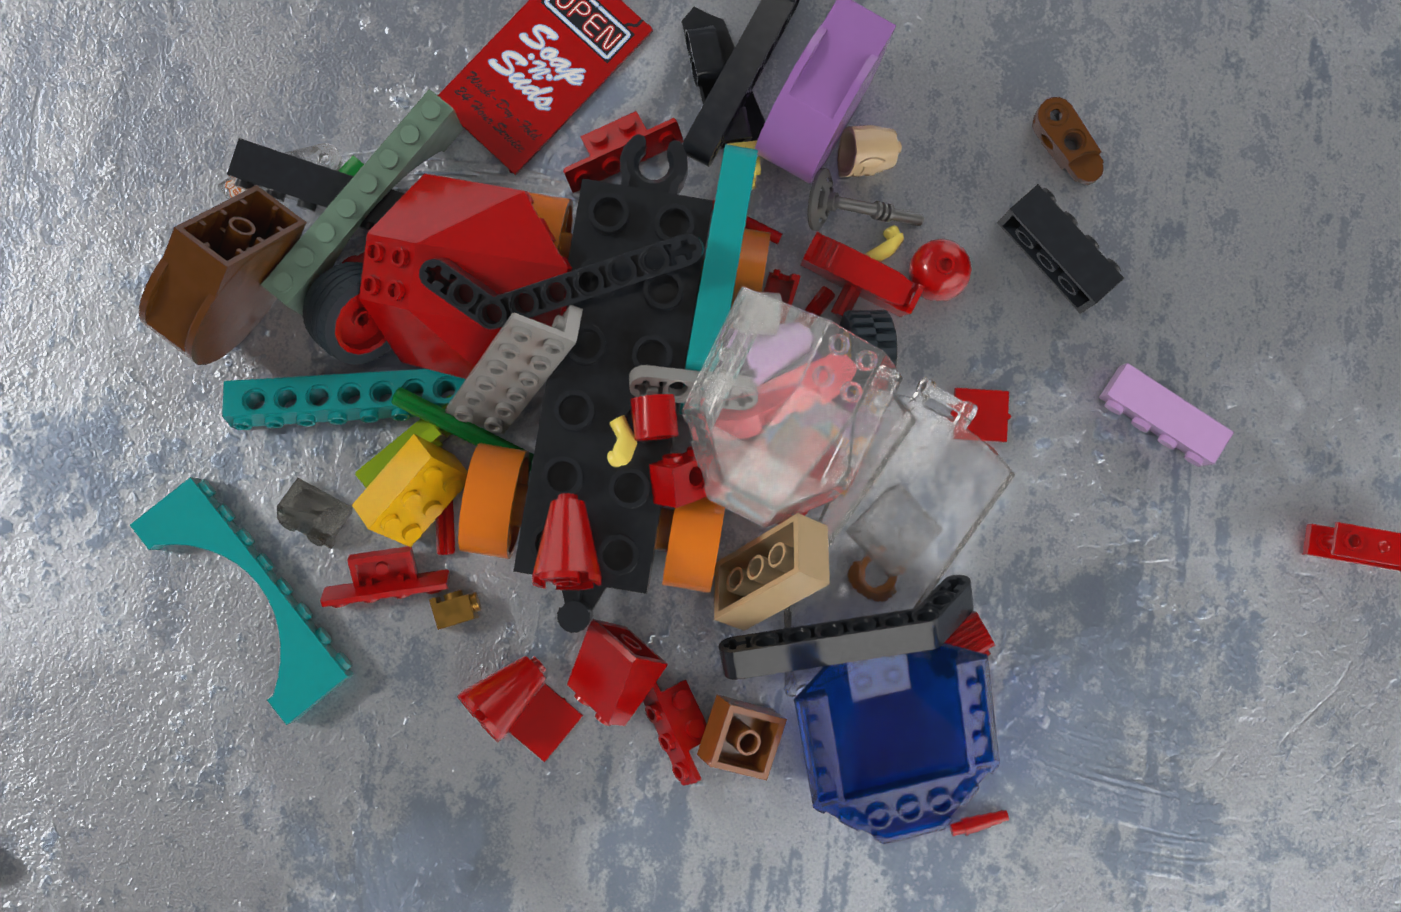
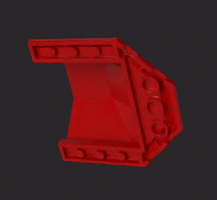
[359,173,572,379]

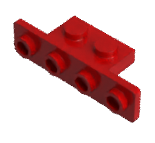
[563,111,684,193]
[320,546,450,608]
[643,679,707,786]

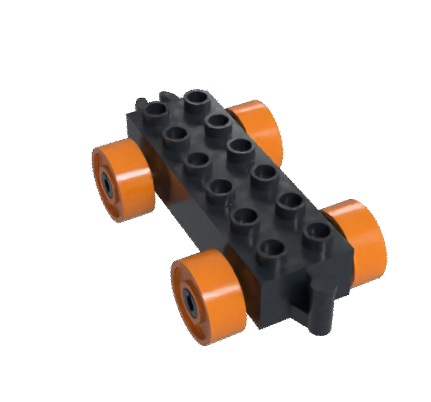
[458,134,771,633]

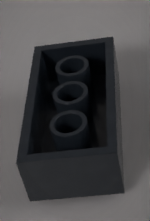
[997,184,1124,313]

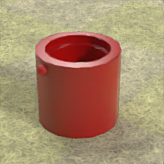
[631,394,679,441]

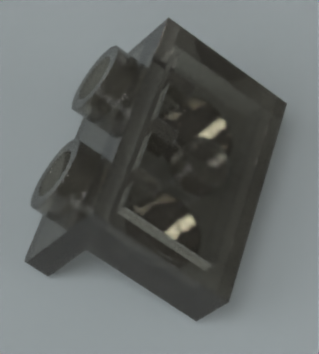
[277,478,353,549]

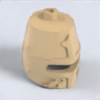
[837,125,902,177]

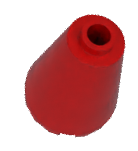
[532,493,602,590]
[457,656,546,742]

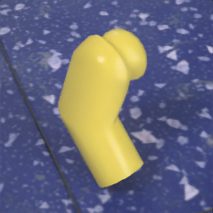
[865,225,904,262]
[607,415,637,467]

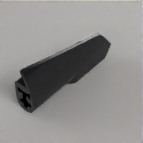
[681,6,765,149]

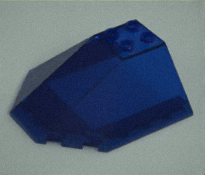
[793,643,1000,844]

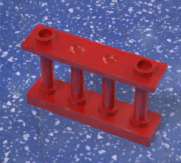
[1302,522,1401,572]

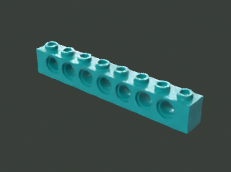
[222,369,466,430]

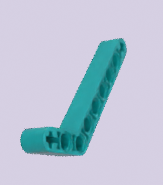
[679,144,758,420]

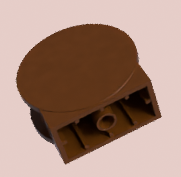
[139,185,307,365]

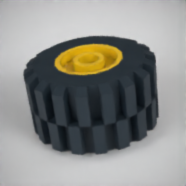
[837,310,897,390]

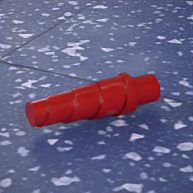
[949,810,1009,837]

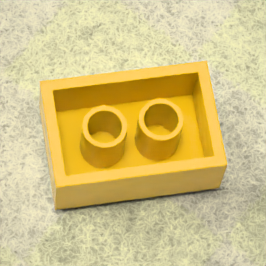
[352,434,468,547]

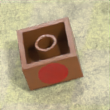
[697,694,787,781]

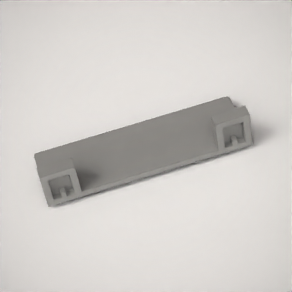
[445,305,583,434]

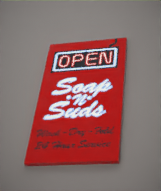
[437,0,653,176]

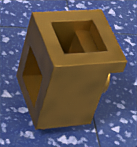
[429,590,481,630]

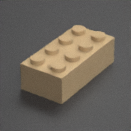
[714,513,830,631]

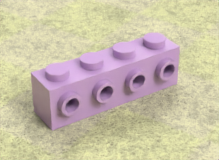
[1099,363,1234,467]

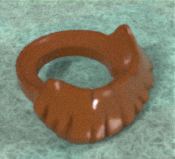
[847,553,898,602]

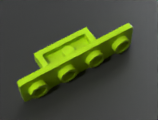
[355,395,452,488]

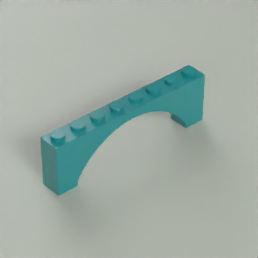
[130,477,354,725]

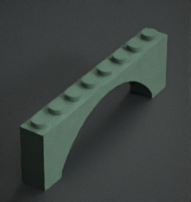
[261,89,464,316]

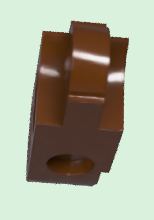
[1032,97,1104,185]

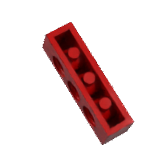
[649,435,769,508]

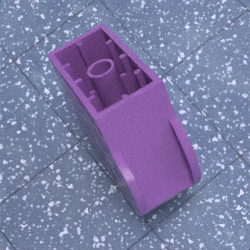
[755,0,896,184]

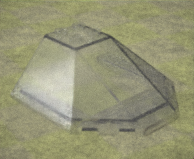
[682,287,903,528]

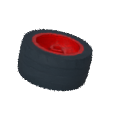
[302,262,391,365]

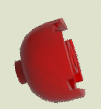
[909,238,972,301]

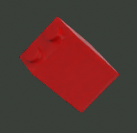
[567,619,668,726]

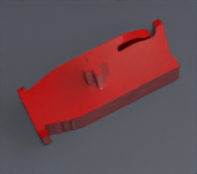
[800,232,925,319]

